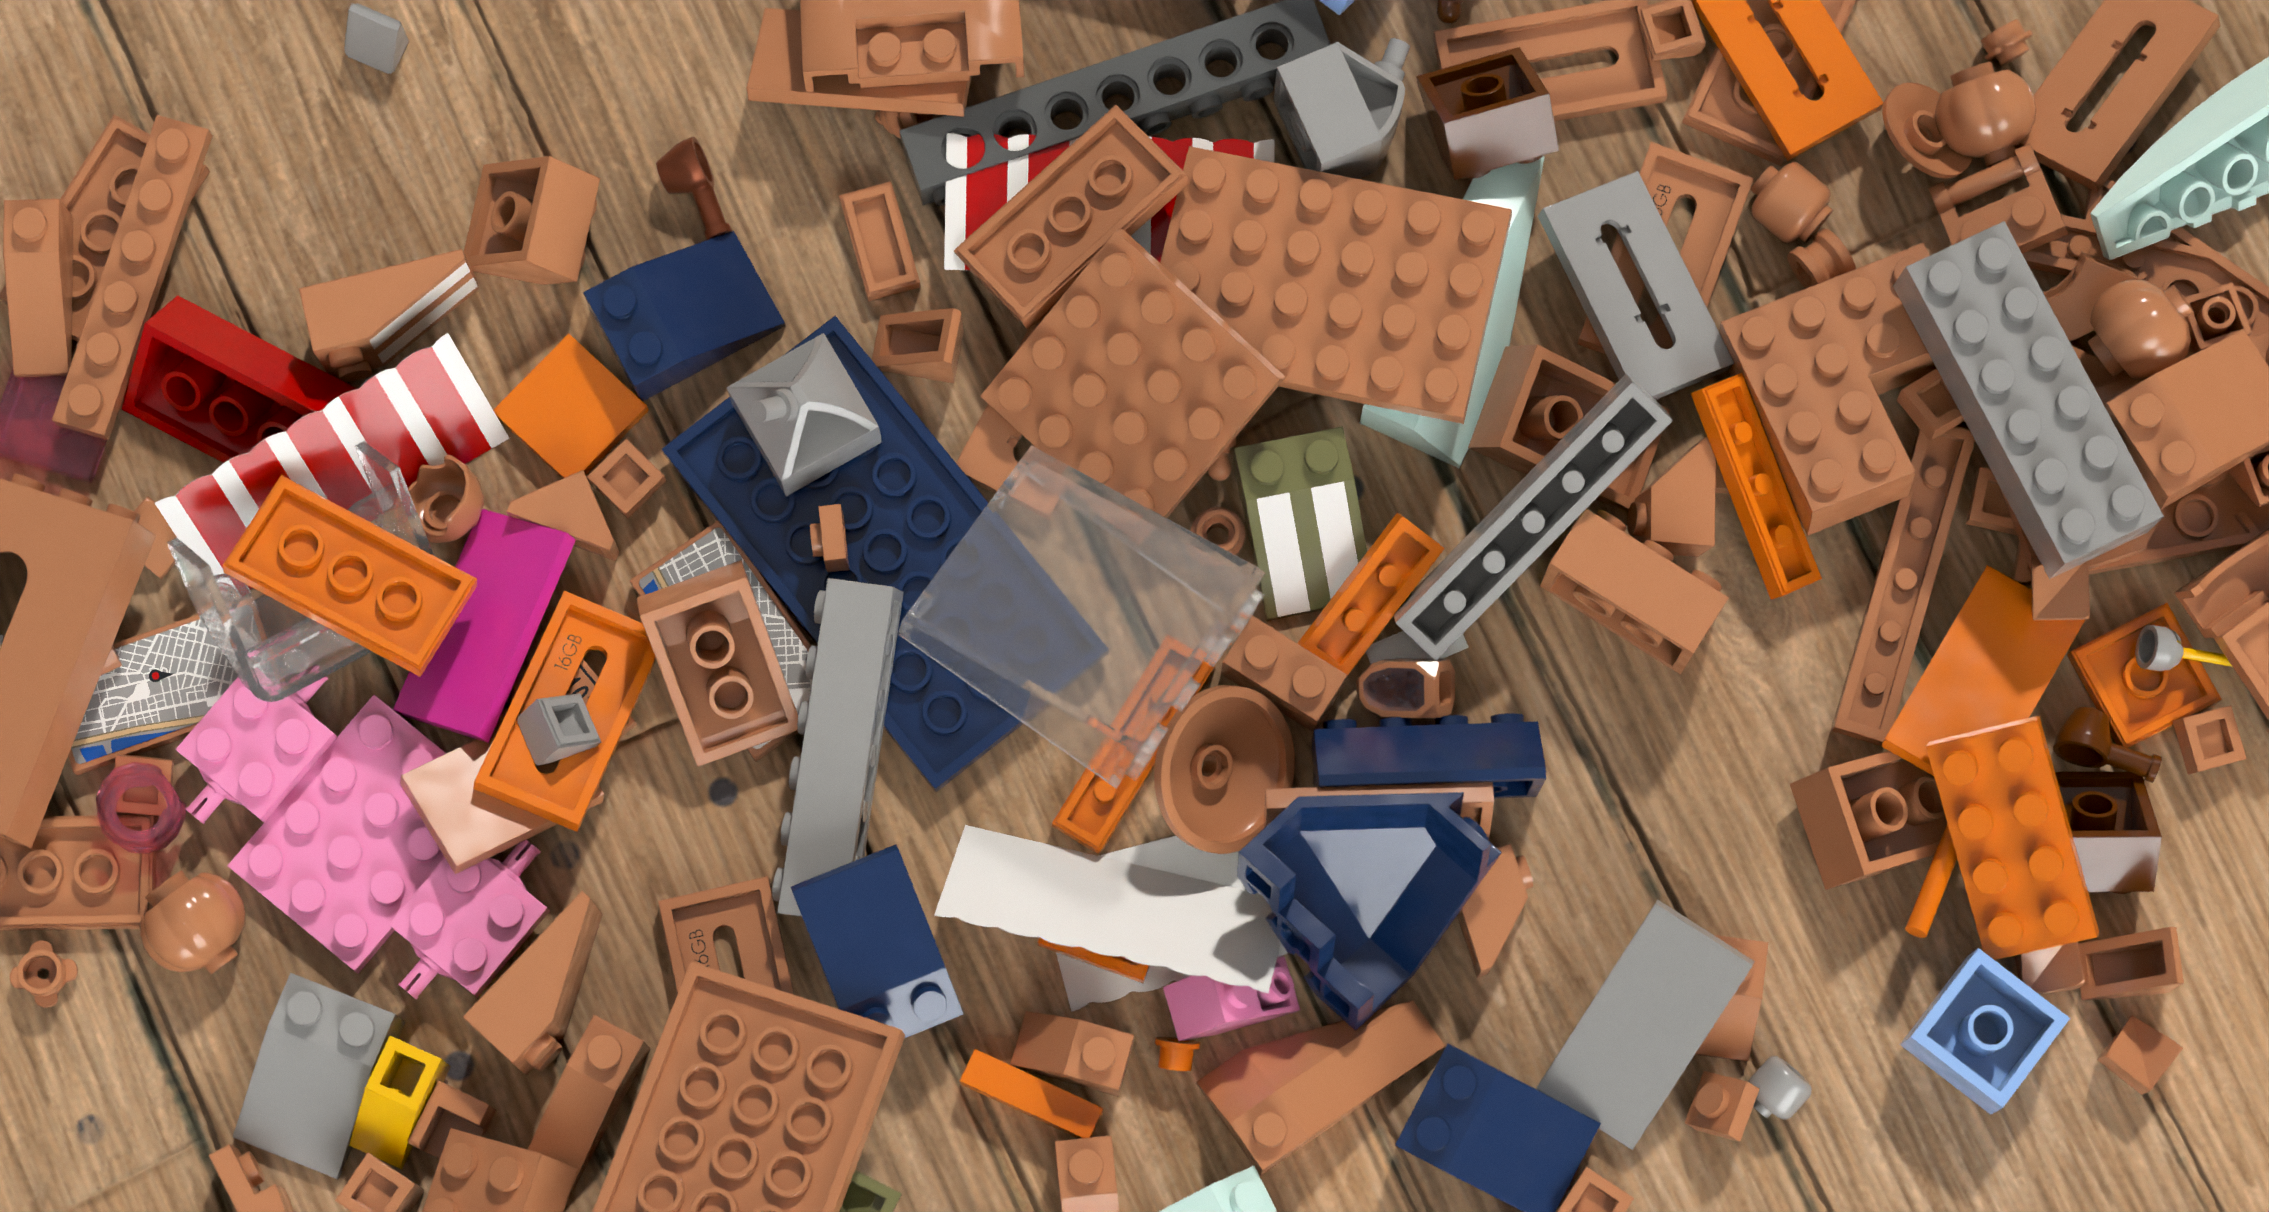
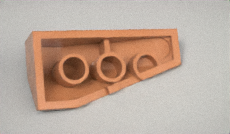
[1196,1000,1445,1176]

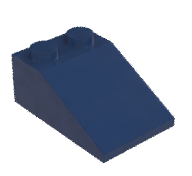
[583,231,786,401]
[791,844,964,1038]
[1395,1043,1601,1212]

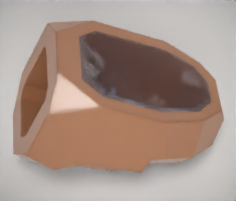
[1356,658,1455,718]

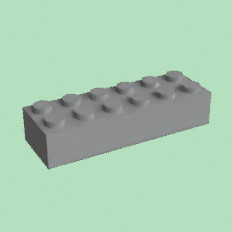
[1893,221,2164,579]

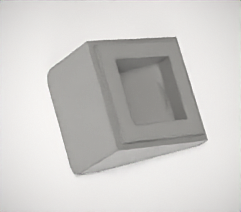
[344,3,409,74]
[517,693,601,765]

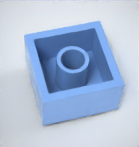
[1900,948,2070,1115]

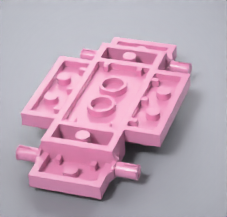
[175,664,550,1000]

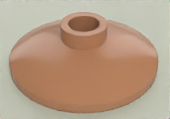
[1882,83,1973,179]

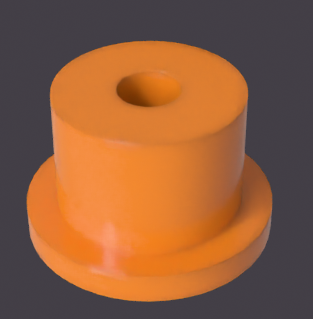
[1155,1037,1200,1071]

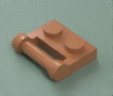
[1928,143,2069,254]

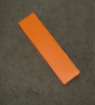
[960,1049,1103,1139]

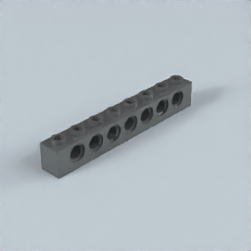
[899,0,1331,206]

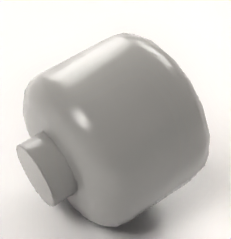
[1748,1056,1812,1120]

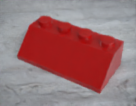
[121,295,357,463]

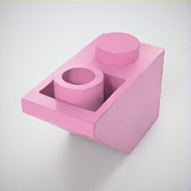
[1163,956,1300,1041]

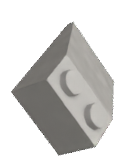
[233,973,405,1180]

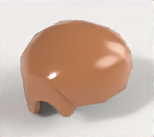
[400,455,485,543]

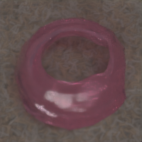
[95,762,186,853]

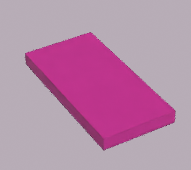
[393,509,576,743]

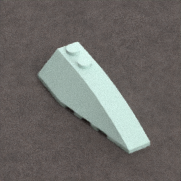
[2090,57,2269,260]
[1360,156,1545,468]

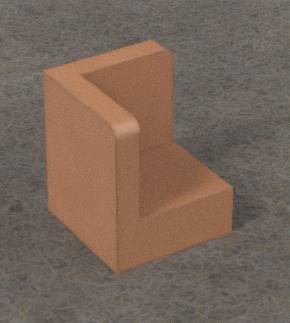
[408,1080,496,1159]
[335,1153,424,1212]

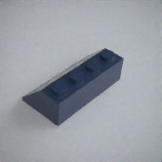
[1312,713,1546,799]

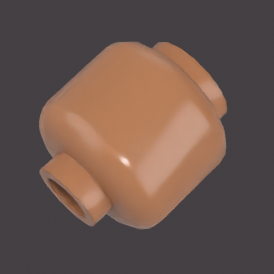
[1750,162,1833,244]

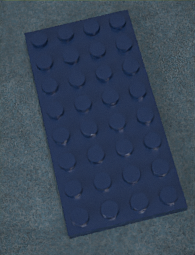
[661,316,1110,792]

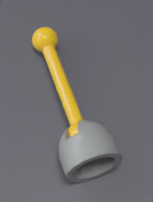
[2135,625,2232,671]

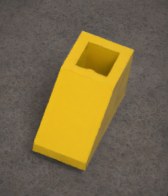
[349,1036,451,1169]

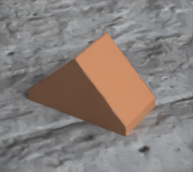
[872,308,964,384]
[506,470,619,562]
[2078,927,2184,1000]

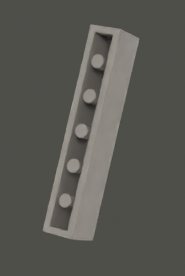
[1394,373,1673,661]
[772,578,904,916]

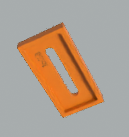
[1691,0,1883,161]
[473,591,656,832]

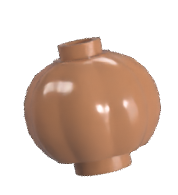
[1935,62,2036,167]
[2088,279,2194,381]
[140,870,246,975]

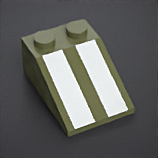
[1233,426,1367,621]

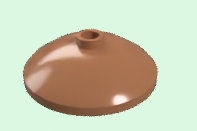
[1154,685,1295,854]

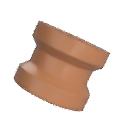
[1787,228,1856,289]

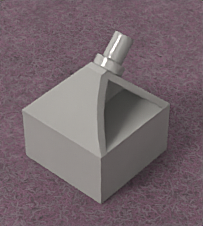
[1274,38,1410,179]
[727,333,882,496]

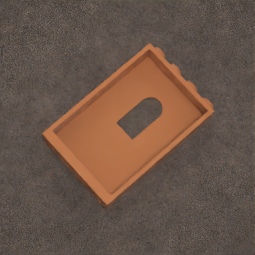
[0,474,156,848]

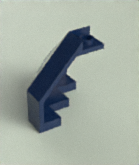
[1237,792,1502,1031]

